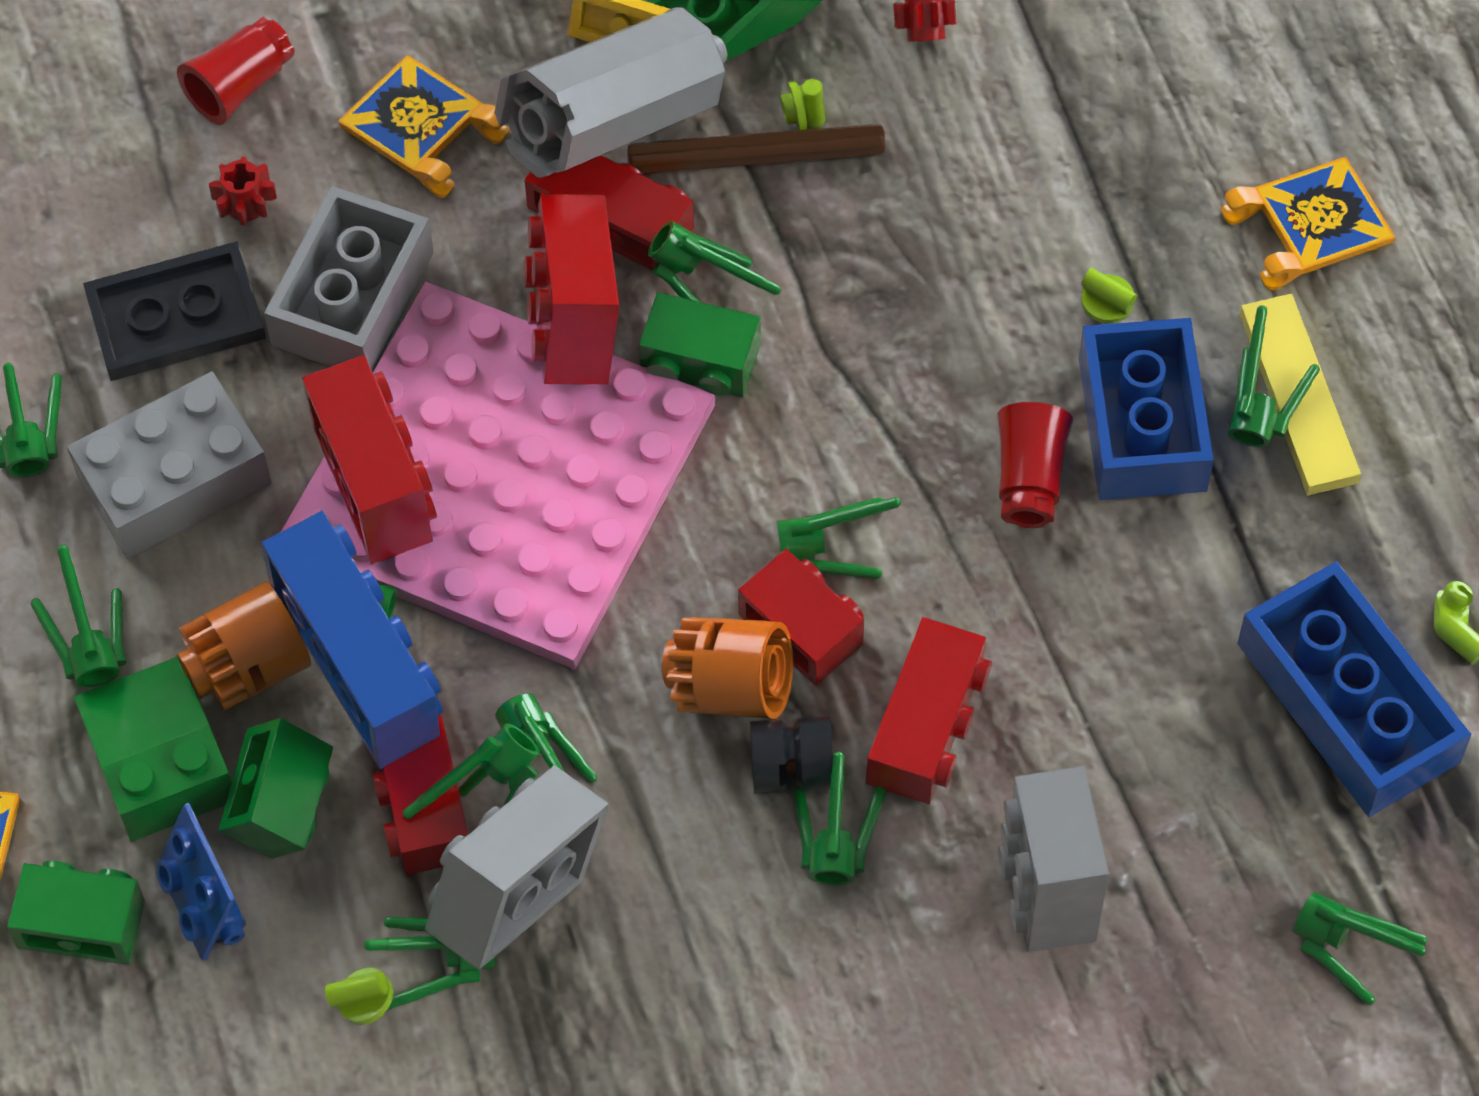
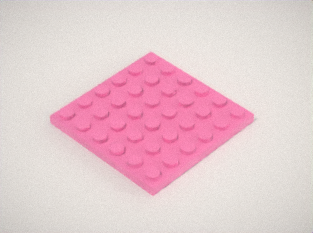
[281,281,715,670]

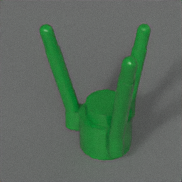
[648,221,781,302]
[1227,305,1320,447]
[0,363,62,477]
[777,497,901,579]
[31,545,127,687]
[495,694,597,791]
[403,724,540,819]
[794,752,887,886]
[1293,891,1428,1005]
[363,917,495,1011]

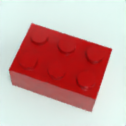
[523,194,619,385]
[302,354,437,565]

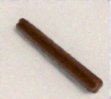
[627,124,885,173]

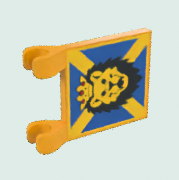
[338,55,510,198]
[1221,156,1395,291]

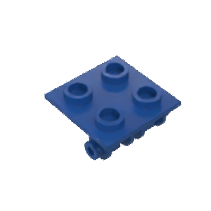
[156,803,246,961]

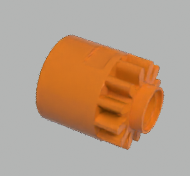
[176,581,311,711]
[662,617,793,719]

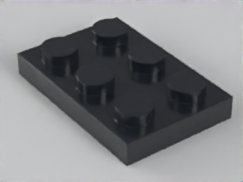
[83,241,267,381]

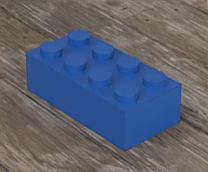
[261,510,443,769]
[1237,561,1471,818]

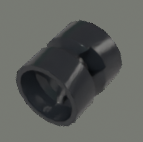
[750,717,833,794]

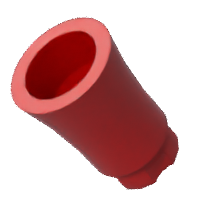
[177,17,294,125]
[997,402,1073,528]

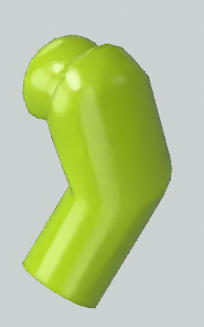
[1434,581,1479,665]

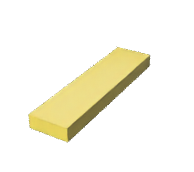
[1239,294,1361,496]

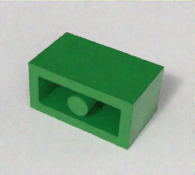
[639,292,761,397]
[218,718,334,858]
[7,860,145,965]

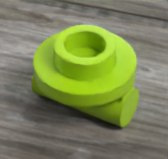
[780,79,826,130]
[1081,267,1137,324]
[325,968,393,1025]

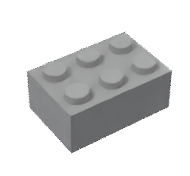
[264,185,434,372]
[67,371,272,559]
[425,765,609,970]
[998,766,1109,952]

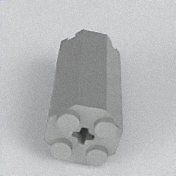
[494,7,727,178]

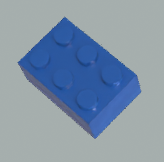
[1079,318,1213,500]

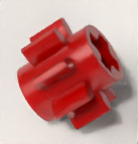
[893,0,957,42]
[209,157,277,225]

